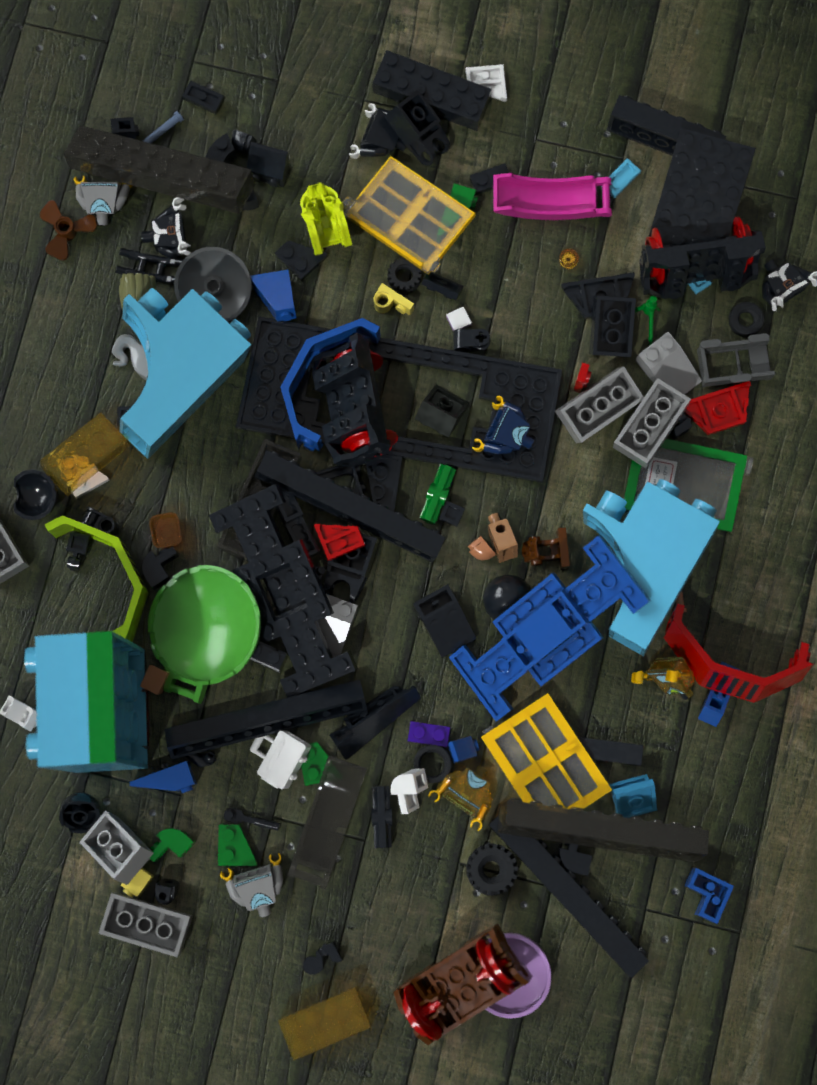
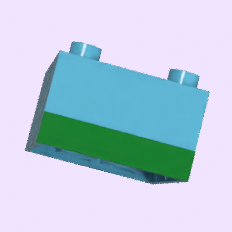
[25,631,148,773]

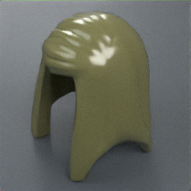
[119,273,156,310]

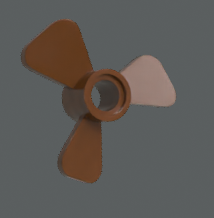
[40,200,97,261]

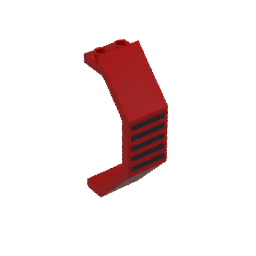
[664,603,814,703]

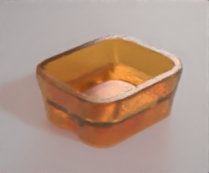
[149,512,182,548]

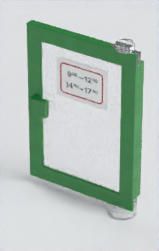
[624,439,753,532]

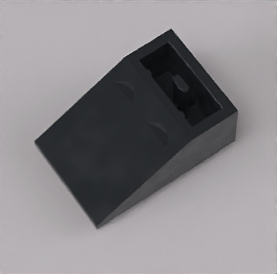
[413,584,477,658]

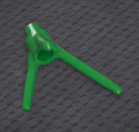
[635,296,661,346]

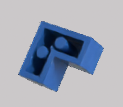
[684,868,734,924]

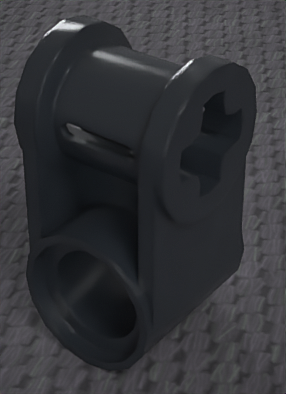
[453,329,490,352]
[80,506,119,536]

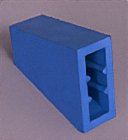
[251,270,296,322]

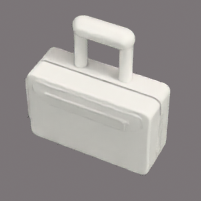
[250,730,311,789]

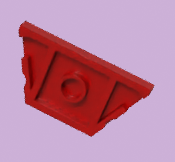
[684,381,751,435]

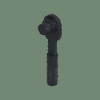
[224,808,280,831]

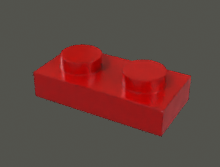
[573,363,591,393]

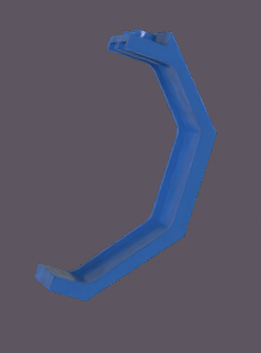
[280,318,381,452]

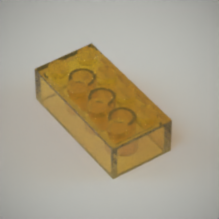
[40,413,127,496]
[278,986,371,1061]

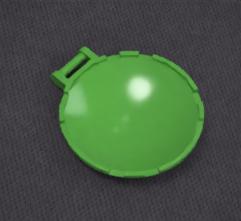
[148,565,261,704]

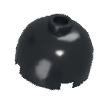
[59,792,101,834]

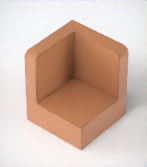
[140,665,170,695]

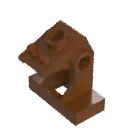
[522,527,570,570]

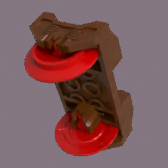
[393,923,533,1045]

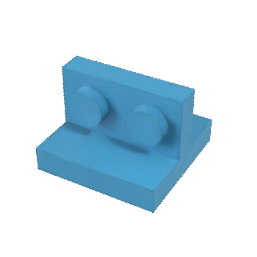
[609,774,657,821]

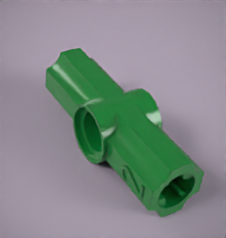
[419,464,456,525]

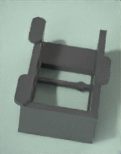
[697,333,775,388]

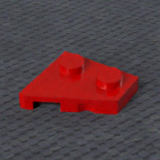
[314,524,366,561]

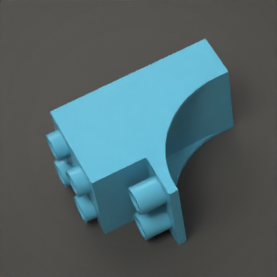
[119,288,251,459]
[583,479,720,657]

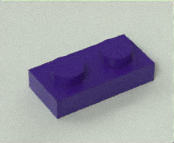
[408,721,450,747]

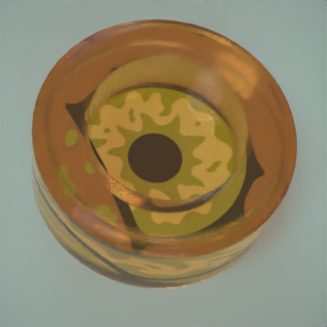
[559,249,579,269]

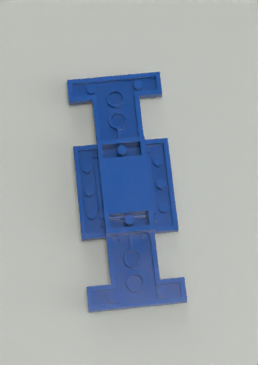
[449,535,651,722]

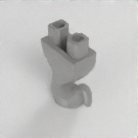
[112,334,148,381]

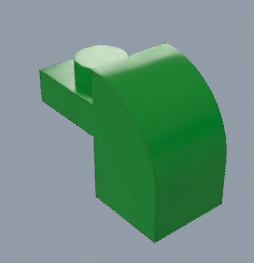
[150,829,196,862]

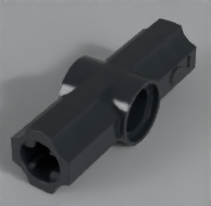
[371,786,392,848]

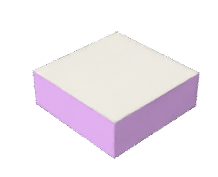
[446,306,472,331]

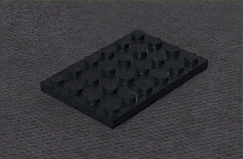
[648,128,756,246]

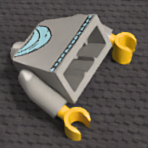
[74,176,133,225]
[220,853,283,917]

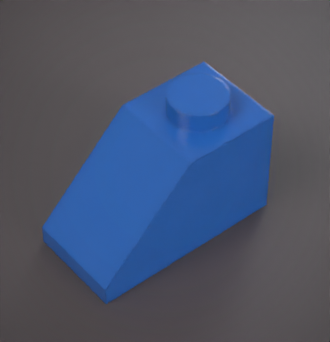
[448,736,480,764]

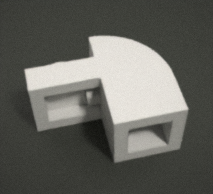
[0,695,37,732]
[391,768,428,814]

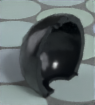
[14,469,58,520]
[483,575,531,620]

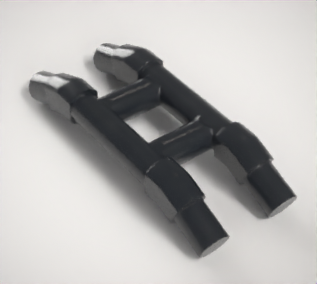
[115,248,184,285]

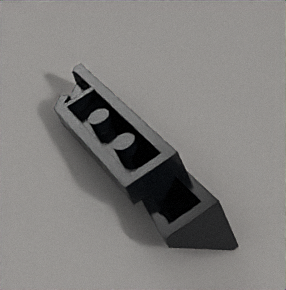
[329,686,421,760]

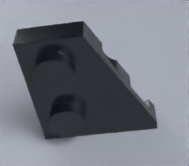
[275,240,328,281]

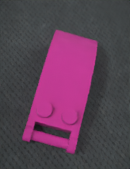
[493,173,612,220]

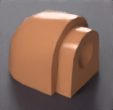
[468,535,496,561]

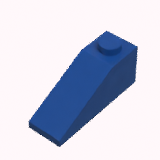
[698,662,740,727]
[129,761,197,794]

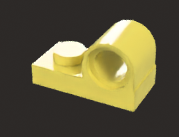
[374,283,414,315]

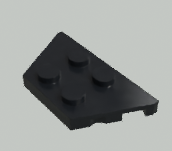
[561,272,635,319]

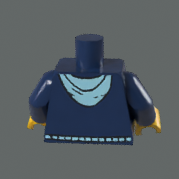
[472,396,534,454]

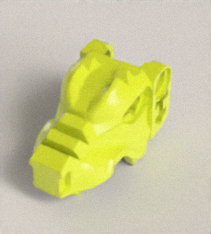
[300,183,352,256]

